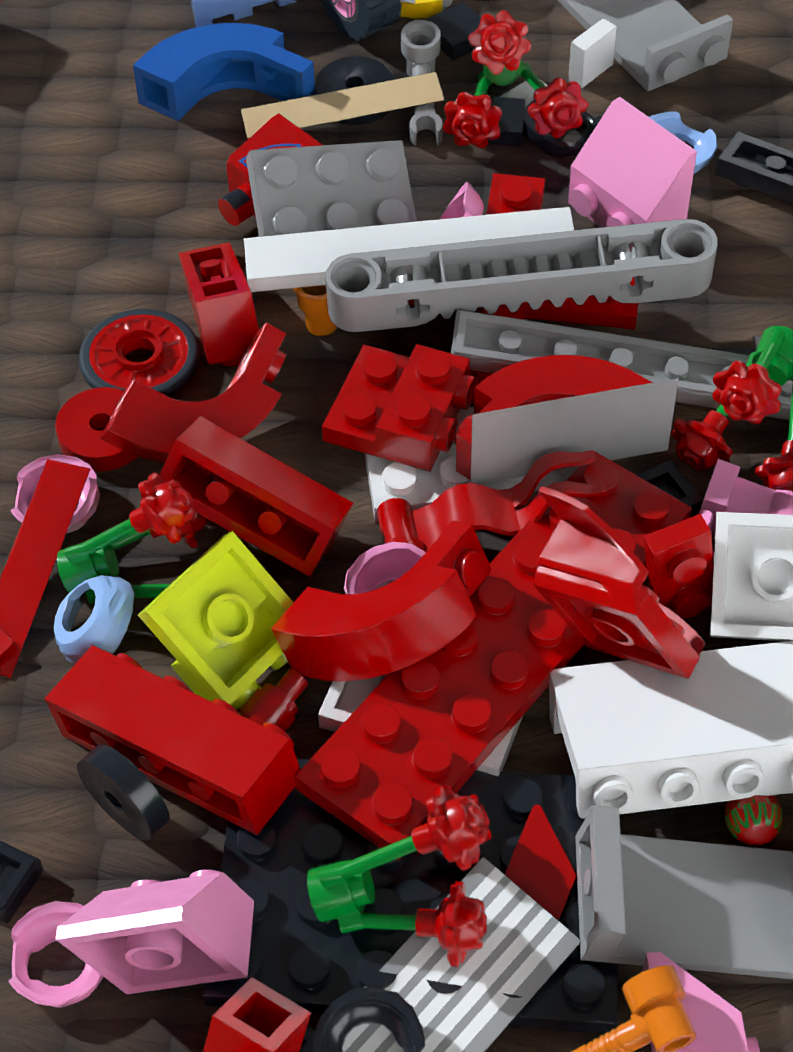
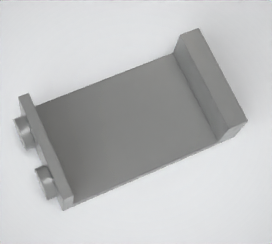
[557,0,733,92]
[575,805,793,979]

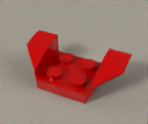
[533,486,706,679]

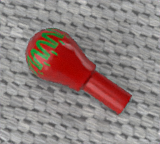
[725,795,783,846]

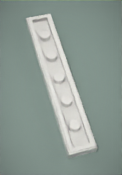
[244,207,574,292]

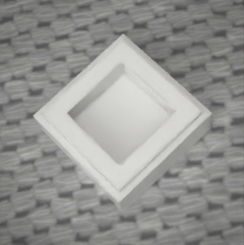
[568,19,617,89]

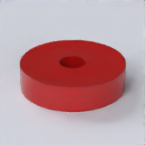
[55,387,138,472]

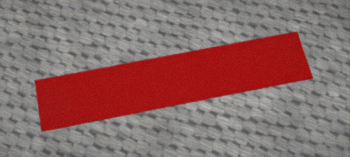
[0,459,91,678]

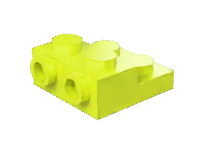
[138,531,294,710]

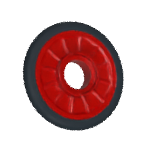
[79,309,200,396]

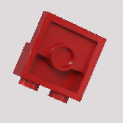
[322,344,477,472]

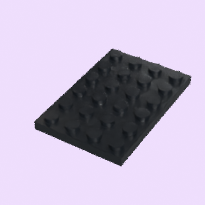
[203,759,620,1033]

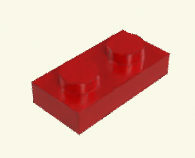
[643,513,714,618]

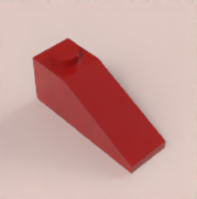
[178,242,259,366]

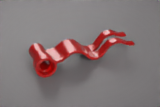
[377,450,607,552]

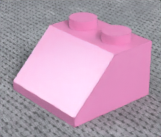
[568,97,697,250]
[56,870,254,994]

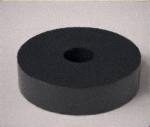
[315,56,394,125]
[77,744,170,840]

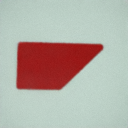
[504,805,576,921]

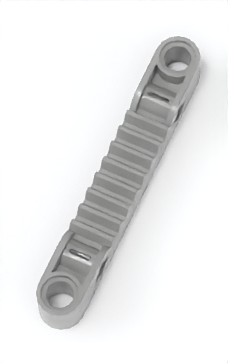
[325,219,717,332]

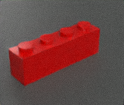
[44,645,301,835]

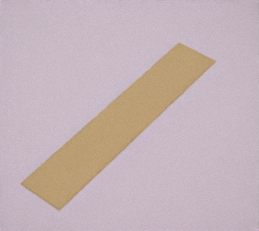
[241,72,444,138]

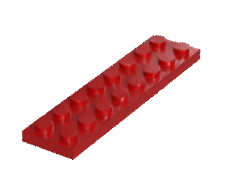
[294,451,692,861]

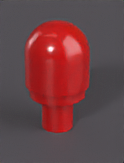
[238,669,308,732]

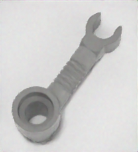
[401,20,442,146]

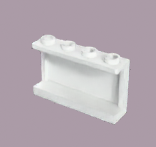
[549,641,793,819]

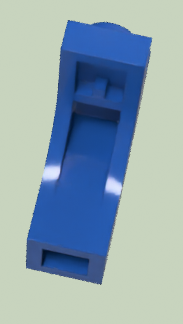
[133,23,315,121]

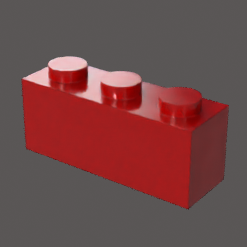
[159,416,354,577]

